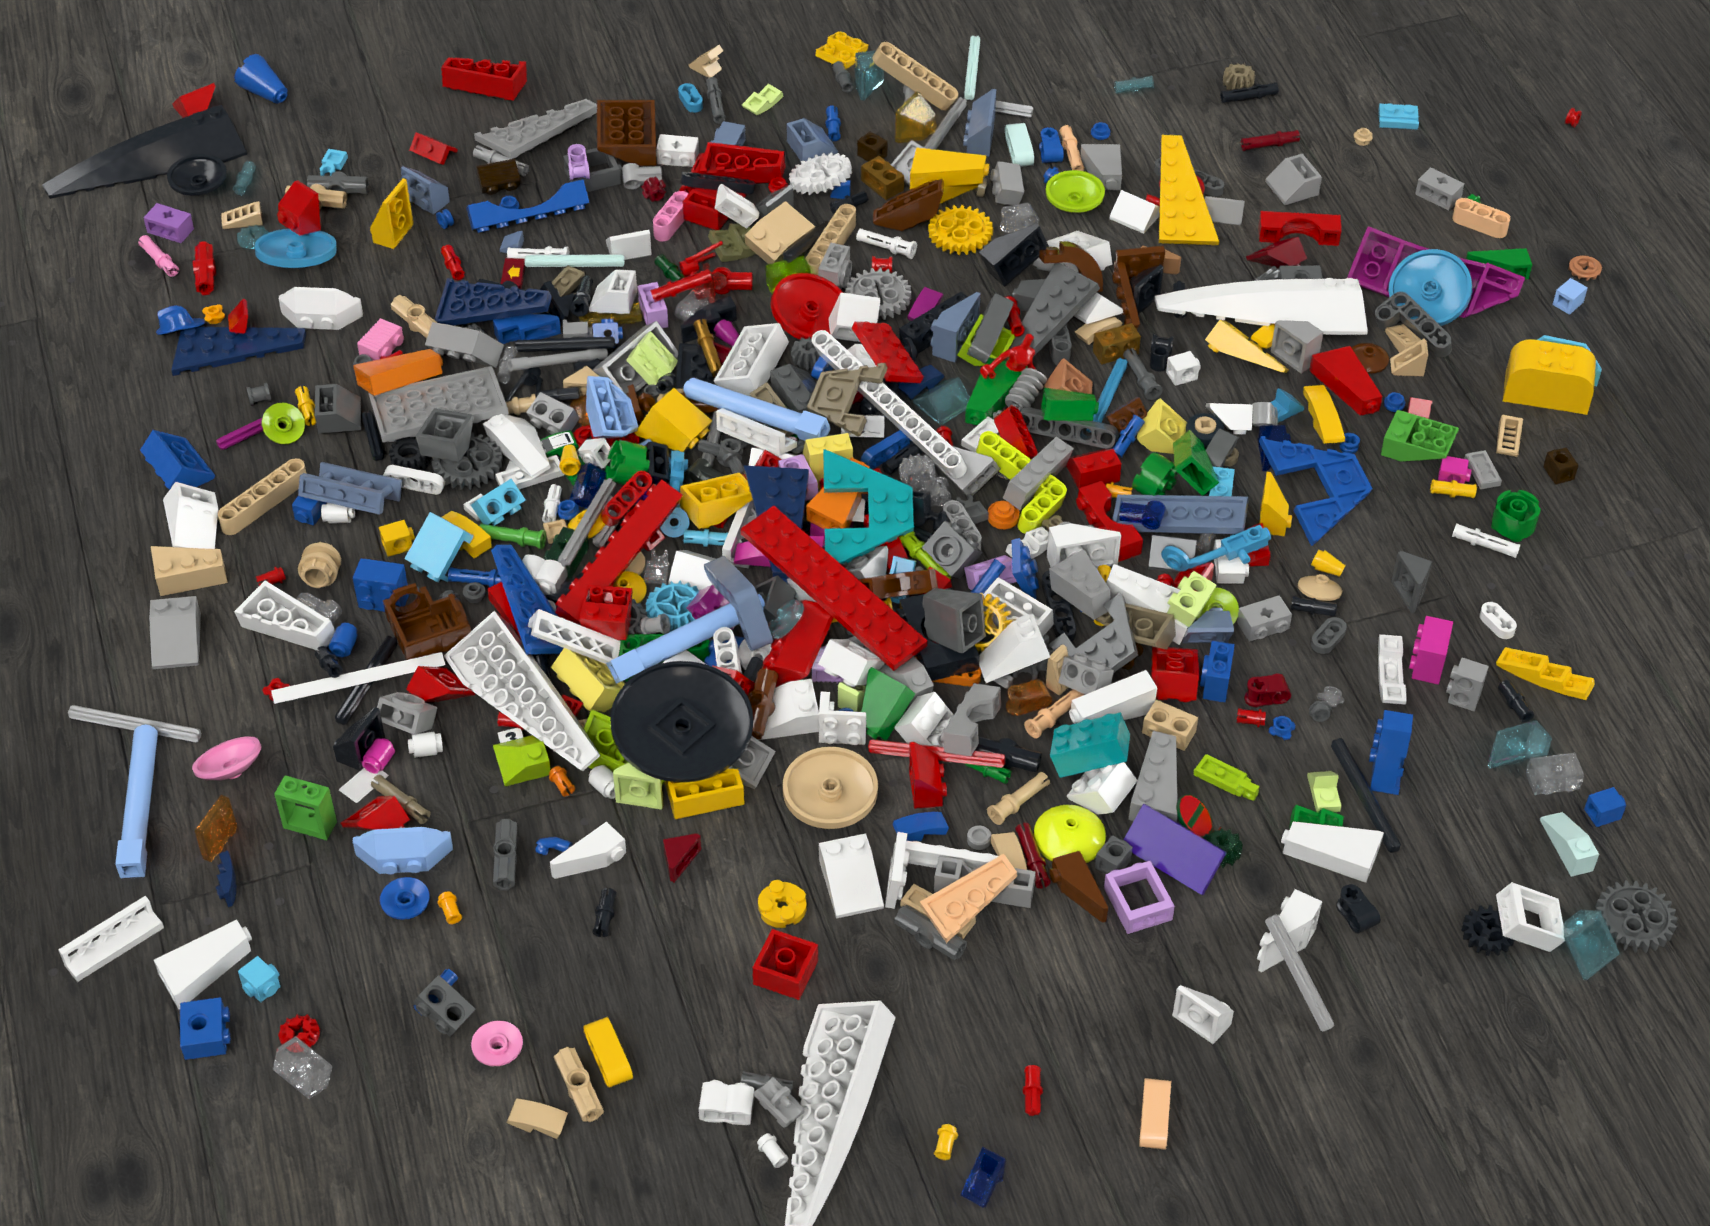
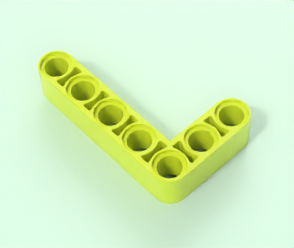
[976,431,1067,534]

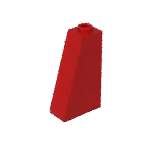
[1309,346,1382,416]

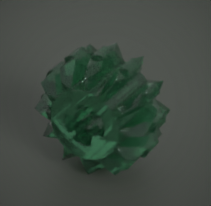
[1203,826,1243,868]

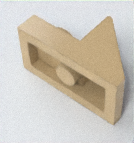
[688,45,723,78]

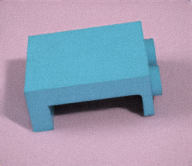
[405,512,474,583]

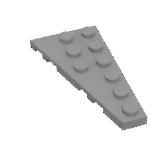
[474,99,597,159]

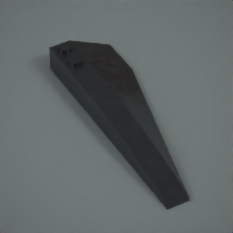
[42,104,247,199]

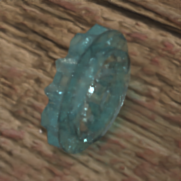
[237,224,269,249]

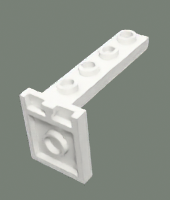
[885,832,999,909]

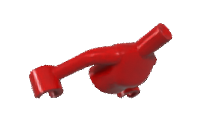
[980,334,1036,379]

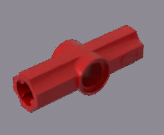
[193,241,216,295]
[691,267,753,294]

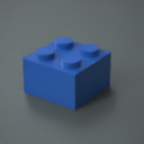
[353,558,409,611]

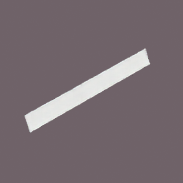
[271,652,446,704]

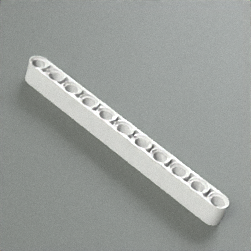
[812,330,967,478]

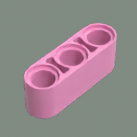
[653,191,688,242]

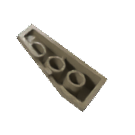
[1082,604,1176,650]

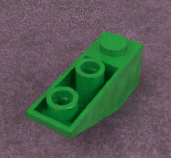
[1466,248,1532,280]

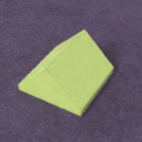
[613,762,663,809]

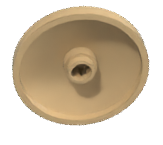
[783,747,878,829]

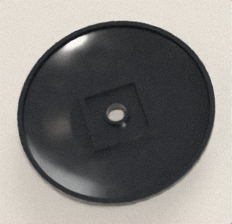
[610,661,753,782]

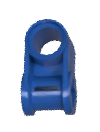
[1039,128,1063,163]

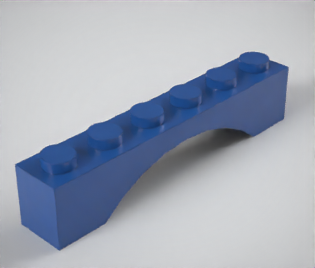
[466,180,589,233]

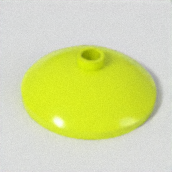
[1034,805,1106,863]

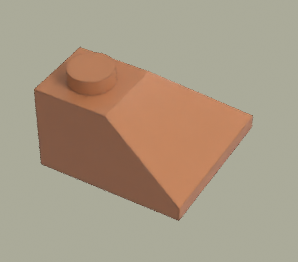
[1044,358,1093,394]

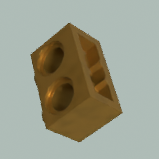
[861,156,905,200]
[1093,323,1141,365]

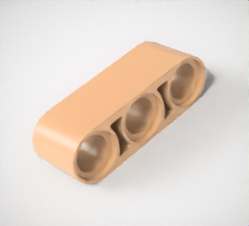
[1452,198,1511,238]
[1139,1078,1171,1150]

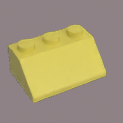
[551,648,625,712]

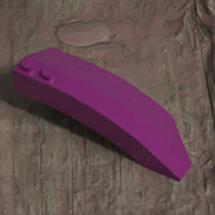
[1347,226,1525,318]

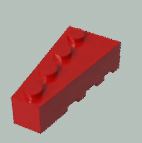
[441,58,527,100]
[700,142,785,183]

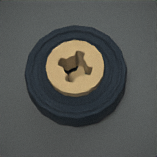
[1186,413,1224,447]

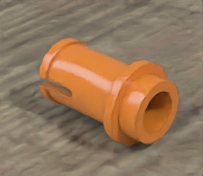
[549,766,575,797]

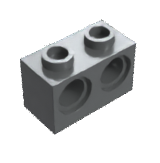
[413,975,475,1037]

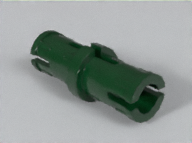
[654,254,685,282]

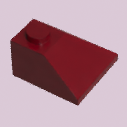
[1246,237,1307,268]

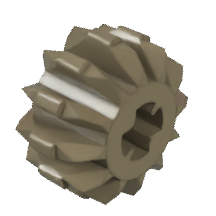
[1223,63,1255,90]

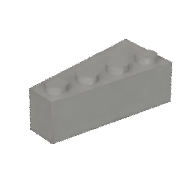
[1129,731,1178,822]

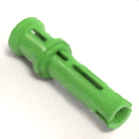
[479,523,546,550]

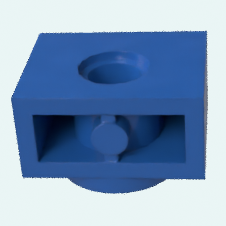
[1200,641,1235,702]
[180,997,230,1060]

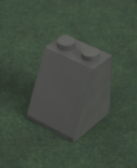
[922,588,986,653]

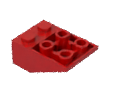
[683,188,746,230]

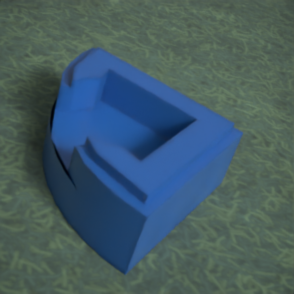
[830,180,851,199]

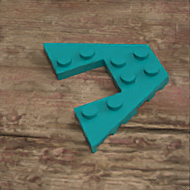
[823,449,914,564]

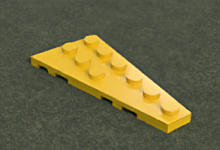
[1159,135,1219,245]

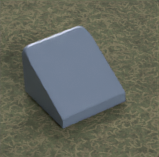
[500,231,524,253]

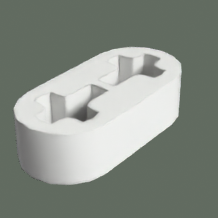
[1480,602,1517,639]

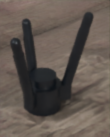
[505,367,543,402]

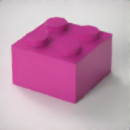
[1409,616,1453,685]

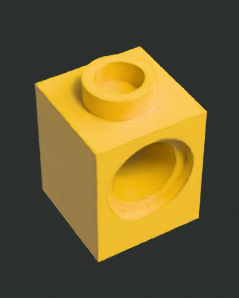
[379,520,415,557]

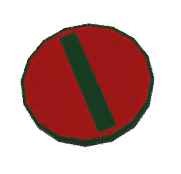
[1176,794,1213,839]

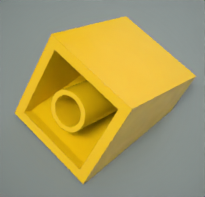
[635,388,712,452]

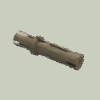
[371,775,431,824]

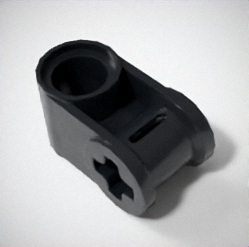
[1150,333,1174,371]
[1336,884,1381,934]

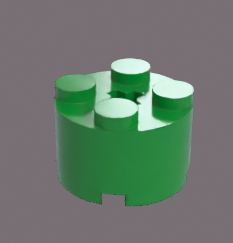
[605,440,650,485]
[1132,452,1178,496]
[1491,490,1541,542]

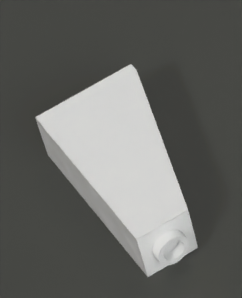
[1069,670,1157,724]
[1281,822,1384,883]
[154,920,252,1010]

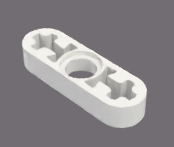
[383,465,445,495]

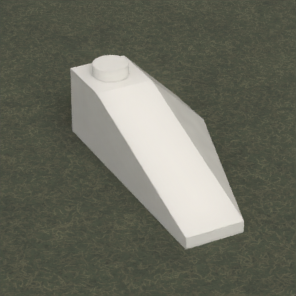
[483,414,551,479]

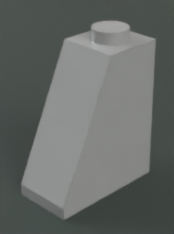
[1080,144,1122,190]
[931,446,1001,496]

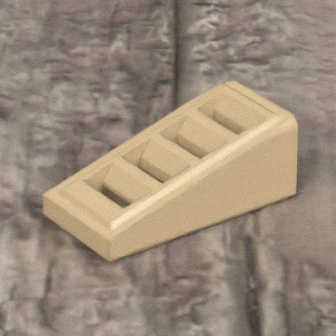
[221,201,263,229]
[1385,324,1421,353]
[1496,415,1523,457]
[1046,645,1068,695]

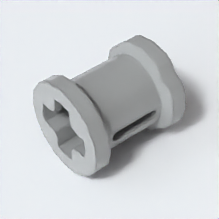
[640,613,671,634]

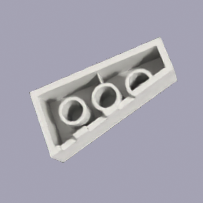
[1106,564,1188,645]
[234,581,335,651]

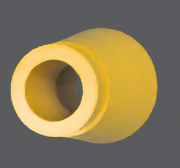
[559,445,581,476]
[1311,550,1346,577]

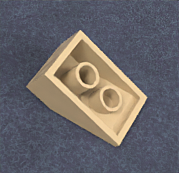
[745,201,815,269]

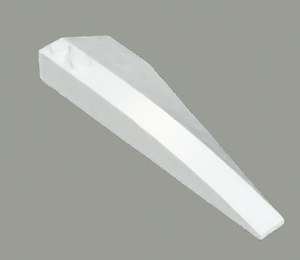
[1154,278,1368,335]
[444,611,600,772]
[785,1001,896,1226]

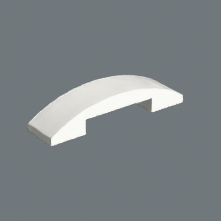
[1378,635,1407,704]

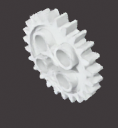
[789,153,852,195]

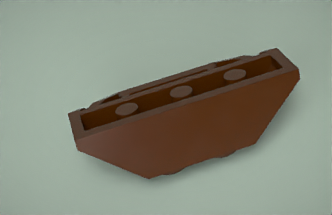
[873,179,944,231]

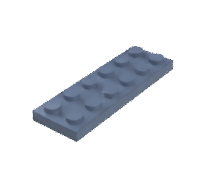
[1112,494,1249,534]

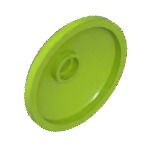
[1046,170,1105,213]

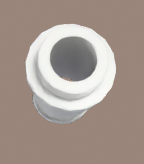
[757,1133,788,1168]

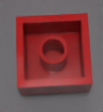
[752,929,818,1000]

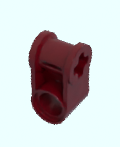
[1244,674,1291,707]

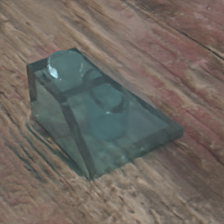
[1487,720,1552,769]
[1564,910,1620,980]

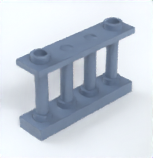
[298,462,402,515]

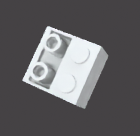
[589,270,637,315]
[829,293,880,342]
[894,692,954,747]
[1067,763,1138,815]

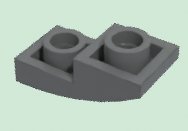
[1206,428,1239,468]

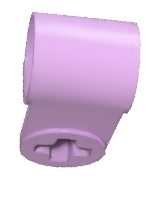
[568,144,590,181]

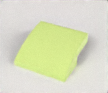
[626,331,678,385]

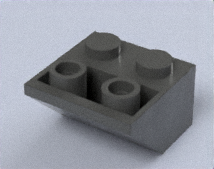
[315,384,361,433]

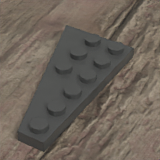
[1004,263,1100,361]

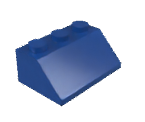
[140,430,215,489]

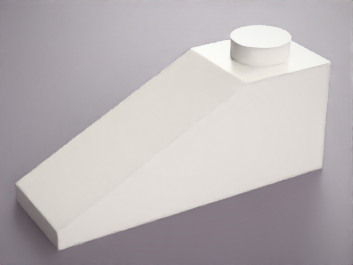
[550,822,626,879]

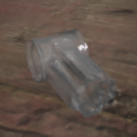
[297,592,343,624]

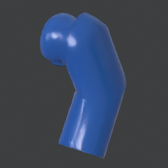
[535,837,573,855]

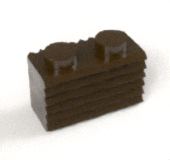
[476,158,521,195]

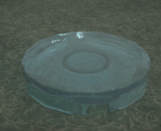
[768,599,804,639]

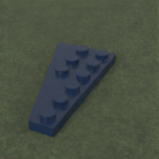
[434,278,552,326]
[171,327,306,376]
[744,465,809,578]

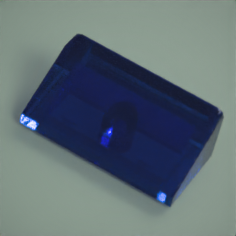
[569,462,606,508]

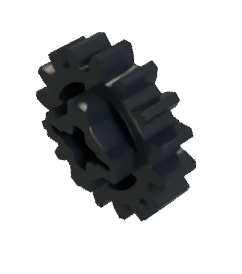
[1461,905,1515,956]

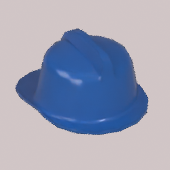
[156,305,206,334]

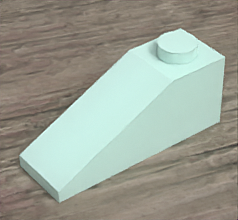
[1540,812,1599,877]

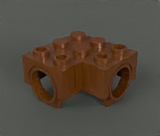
[383,583,471,660]

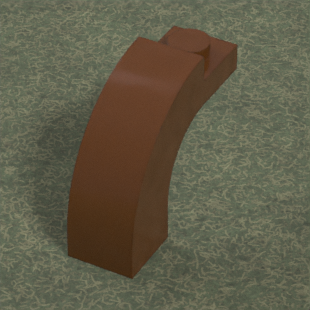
[1039,241,1103,292]
[858,569,938,599]

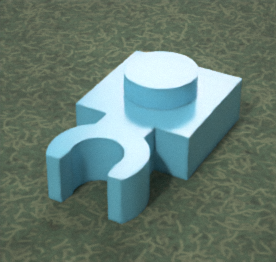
[320,149,348,176]

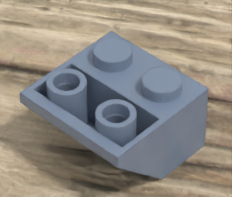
[787,118,838,161]
[400,166,450,214]

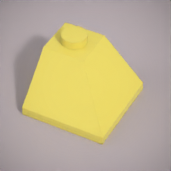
[1137,398,1187,454]

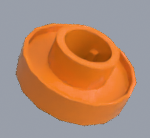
[988,501,1020,529]

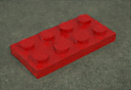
[852,321,924,383]

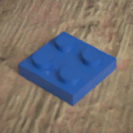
[1011,538,1039,599]

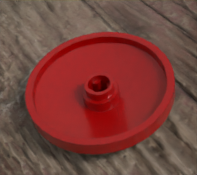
[771,273,843,340]

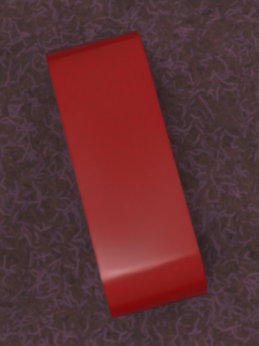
[994,405,1038,460]
[601,471,652,526]

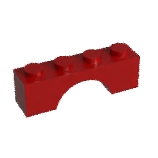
[1258,211,1341,246]
[1076,481,1143,562]

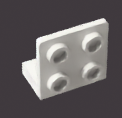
[819,692,866,745]

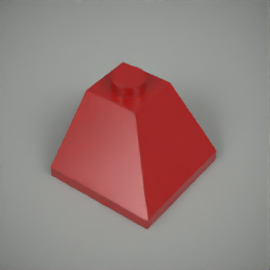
[172,83,216,118]
[406,666,476,702]
[341,796,410,831]

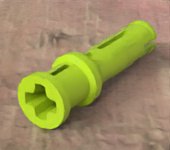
[899,531,951,579]

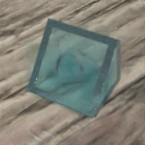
[855,50,884,101]
[913,377,970,425]

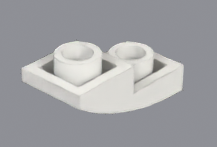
[1006,527,1049,559]

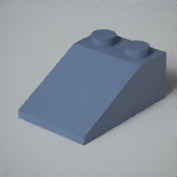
[930,292,980,362]

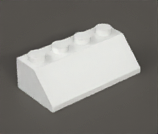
[714,323,789,396]

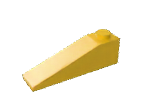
[1205,320,1289,373]

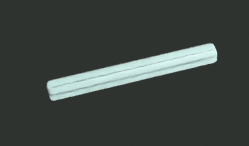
[964,36,980,100]
[524,255,625,267]

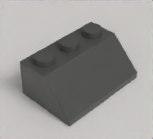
[770,364,816,413]

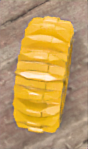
[975,593,1013,653]

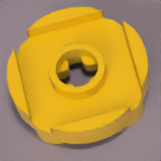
[758,880,807,928]

